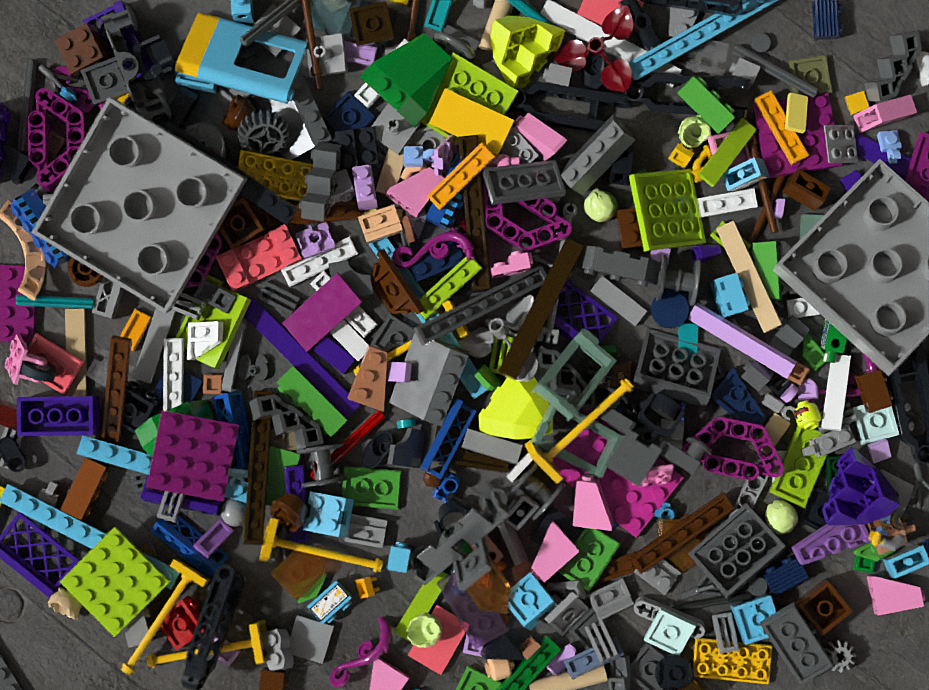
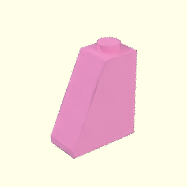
[853,95,917,133]
[513,113,567,161]
[385,167,444,218]
[573,475,614,531]
[531,521,579,582]
[867,575,925,615]
[370,657,409,690]

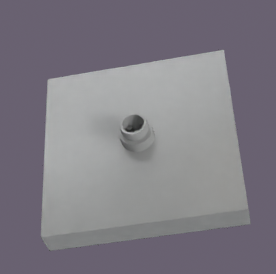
[32,97,248,313]
[773,159,929,376]

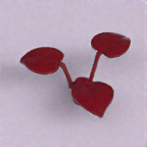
[552,5,634,92]

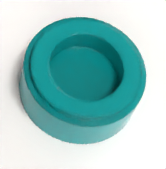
[397,418,417,429]

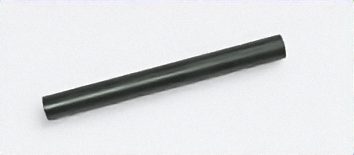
[674,592,752,611]

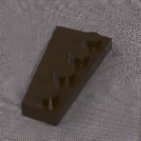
[435,425,509,474]

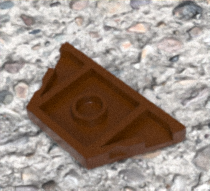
[371,249,425,314]

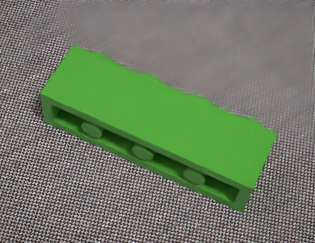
[277,366,348,437]

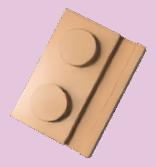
[358,205,403,244]

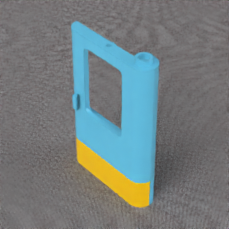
[175,12,309,104]

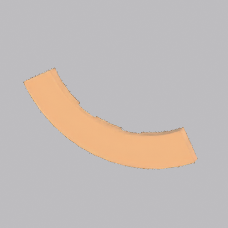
[0,200,46,301]

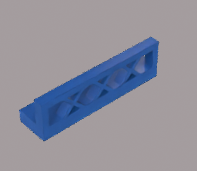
[212,390,251,471]
[421,398,476,479]
[150,510,229,580]

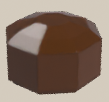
[423,469,441,488]

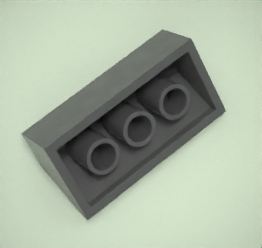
[561,114,636,195]

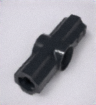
[618,0,662,52]

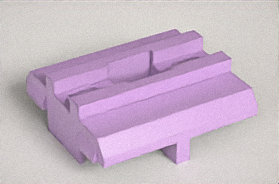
[431,134,458,176]
[295,222,335,259]

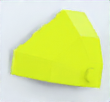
[490,16,565,89]
[479,376,553,439]

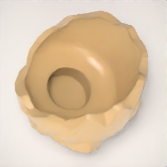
[48,587,82,620]

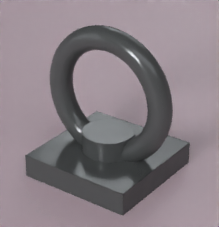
[434,25,480,62]

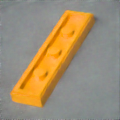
[754,90,809,166]
[427,142,496,210]

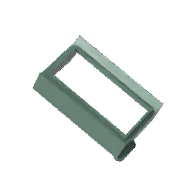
[532,329,617,421]
[530,404,624,478]

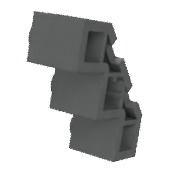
[864,31,922,101]
[299,142,341,222]
[577,245,661,287]
[741,314,810,392]
[534,349,595,415]
[249,394,324,450]

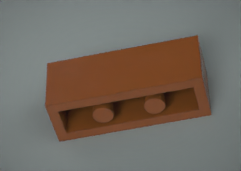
[60,457,110,520]

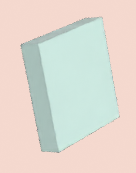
[852,405,900,445]
[644,607,696,655]

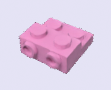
[490,250,533,279]

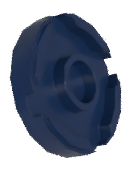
[651,291,689,329]

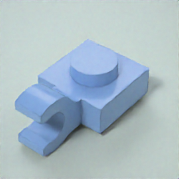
[877,130,902,164]
[403,146,435,167]

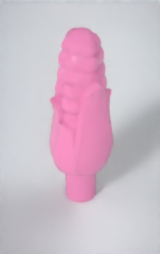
[484,154,520,168]

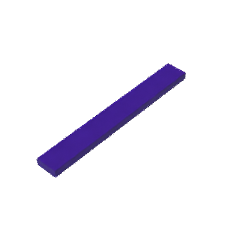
[244,297,360,419]

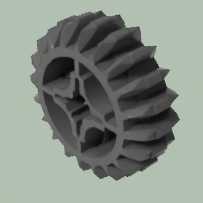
[237,110,290,156]

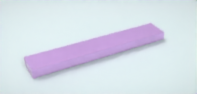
[688,302,797,378]

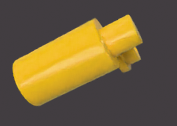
[691,145,712,183]

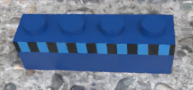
[426,150,464,230]
[10,189,71,268]

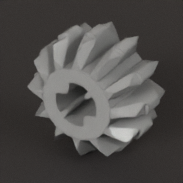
[824,639,856,673]

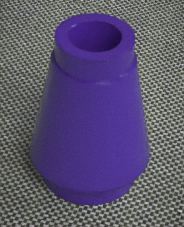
[691,244,721,264]

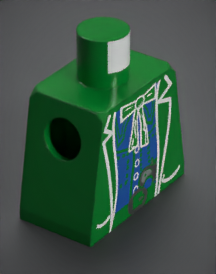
[820,319,847,363]

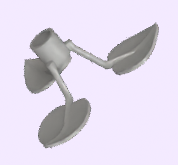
[459,295,538,381]

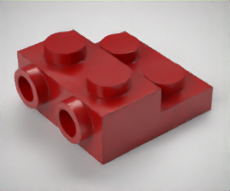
[155,595,207,651]

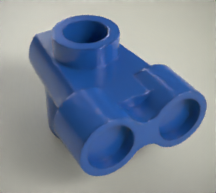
[432,472,461,503]

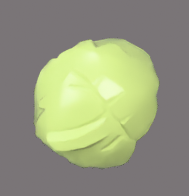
[678,115,711,148]
[584,189,618,222]
[765,500,798,535]
[407,612,442,648]

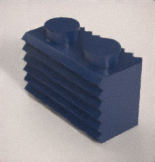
[812,0,843,40]
[762,556,809,596]

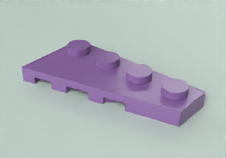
[791,524,870,565]

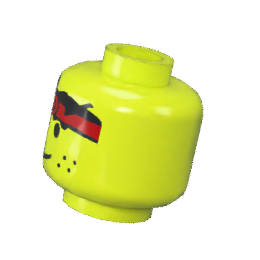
[793,401,822,431]

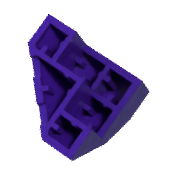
[822,447,900,526]

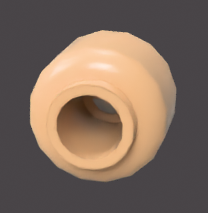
[485,659,515,681]

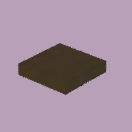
[349,1,394,48]

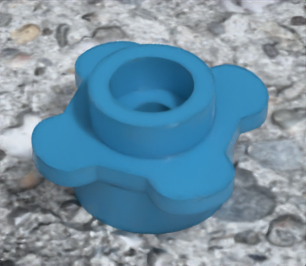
[58,87,77,104]
[654,502,677,524]

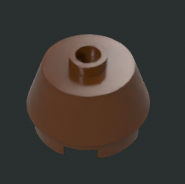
[221,94,257,131]
[68,257,104,287]
[269,493,308,532]

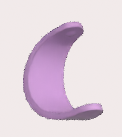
[546,644,577,676]

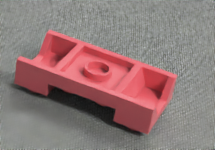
[216,224,302,292]

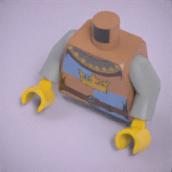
[867,514,916,555]

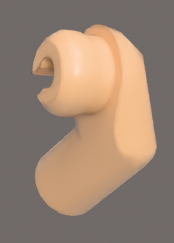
[400,162,427,180]

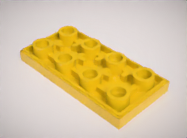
[429,89,515,155]
[238,150,313,201]
[692,638,773,684]

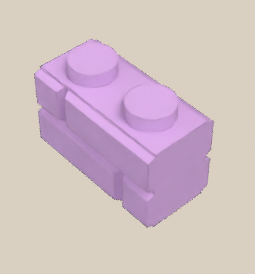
[352,165,378,211]

